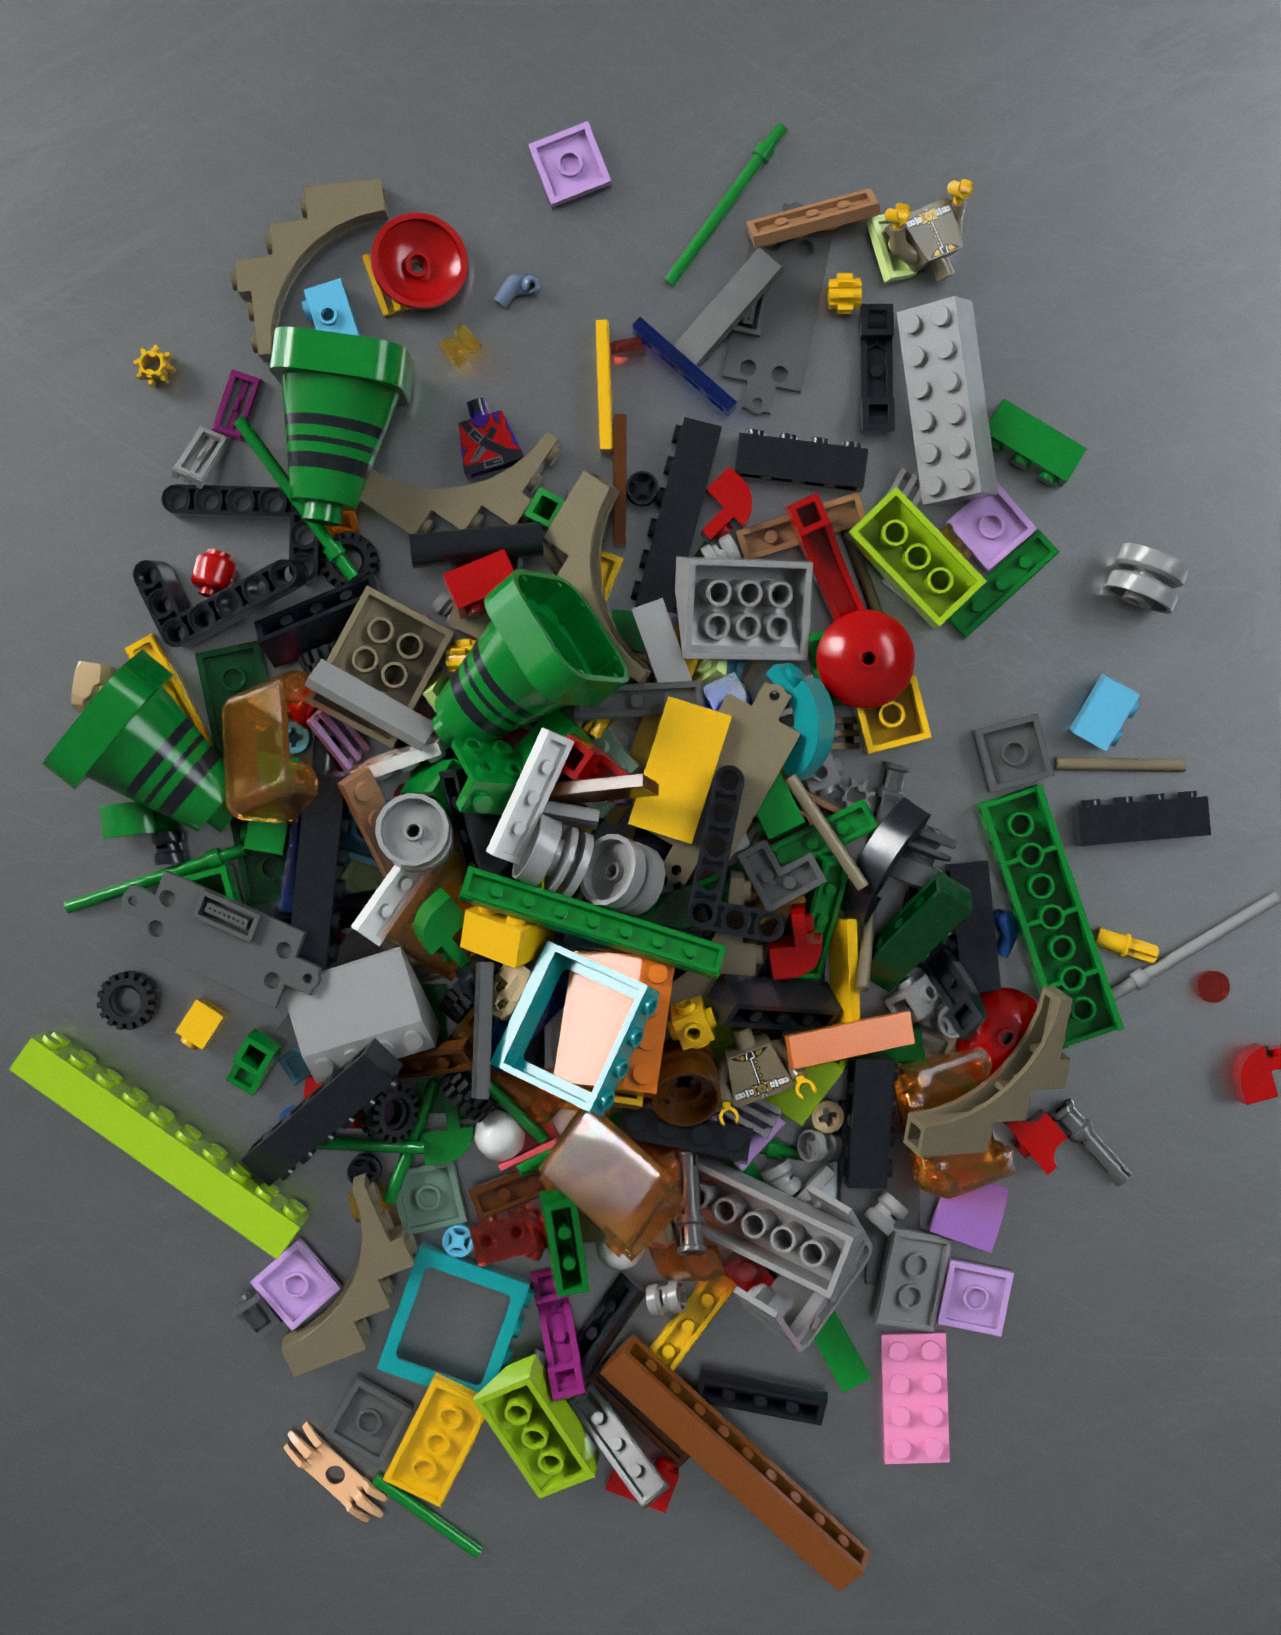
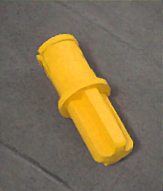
[1094,926,1159,964]

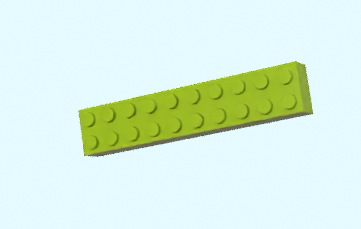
[9,1031,310,1260]

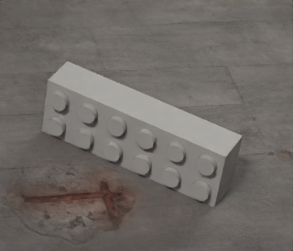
[896,296,998,507]
[659,1151,866,1299]

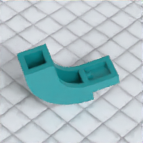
[766,663,835,781]

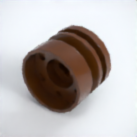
[652,1039,721,1127]

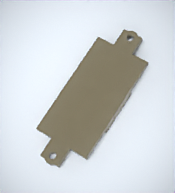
[650,681,801,884]

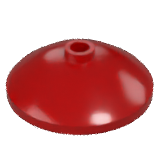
[370,212,468,310]
[816,610,915,708]
[955,987,1038,1080]

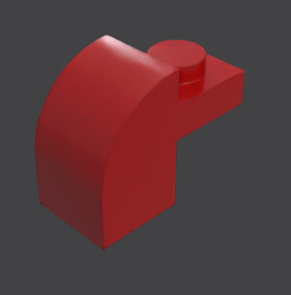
[701,466,752,543]
[561,734,631,802]
[769,903,822,980]
[1232,1043,1281,1105]

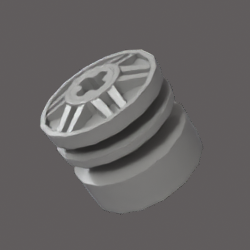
[512,814,594,897]

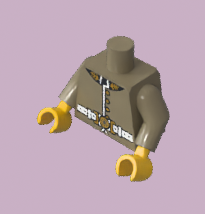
[884,179,974,282]
[717,1027,817,1127]

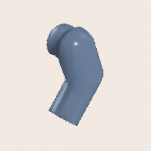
[493,273,540,309]

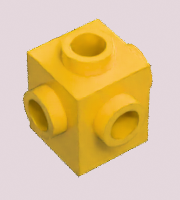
[667,995,718,1051]

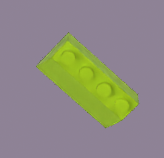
[845,486,987,629]
[473,1354,600,1499]

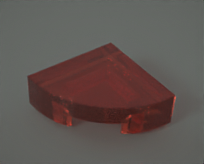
[610,337,646,357]

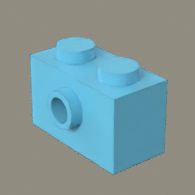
[301,278,361,336]
[1069,673,1141,751]

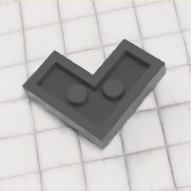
[737,839,827,912]

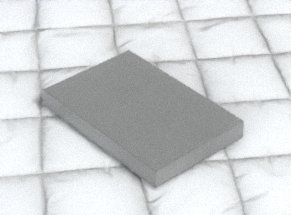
[871,1227,953,1333]

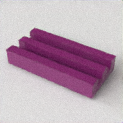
[211,369,264,442]

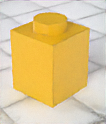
[175,997,230,1050]

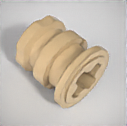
[810,1097,844,1133]

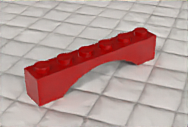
[783,493,874,665]

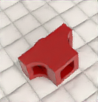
[1003,1109,1067,1175]

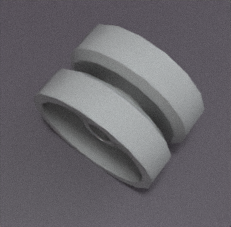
[1104,543,1190,614]
[375,793,455,873]
[580,834,666,916]

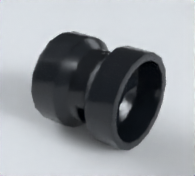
[626,471,658,508]
[151,830,187,866]
[347,1152,383,1185]

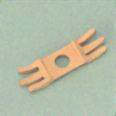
[283,1422,389,1523]

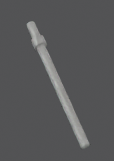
[1111,892,1281,1001]

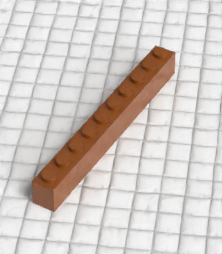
[600,1334,871,1592]

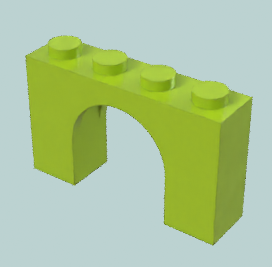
[707,1019,848,1126]

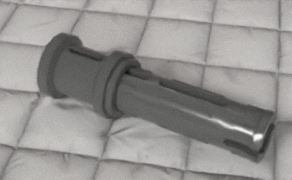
[864,761,911,848]
[1049,1098,1132,1186]
[676,1152,707,1256]

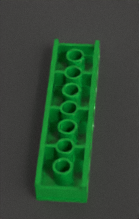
[975,784,1125,1049]

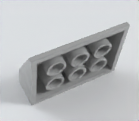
[675,556,813,661]
[283,946,441,1083]

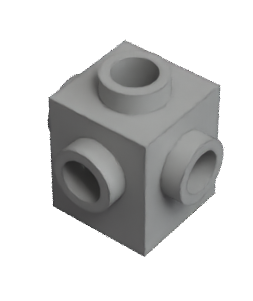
[801,751,844,797]
[884,974,943,1024]

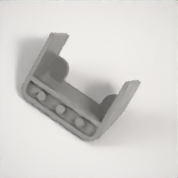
[733,1185,873,1352]

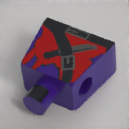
[458,398,524,480]

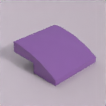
[929,1166,1010,1253]

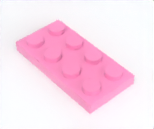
[880,1330,950,1464]

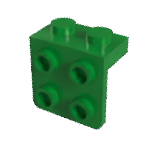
[451,738,523,815]

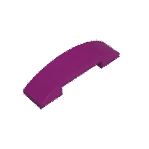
[530,1269,586,1401]

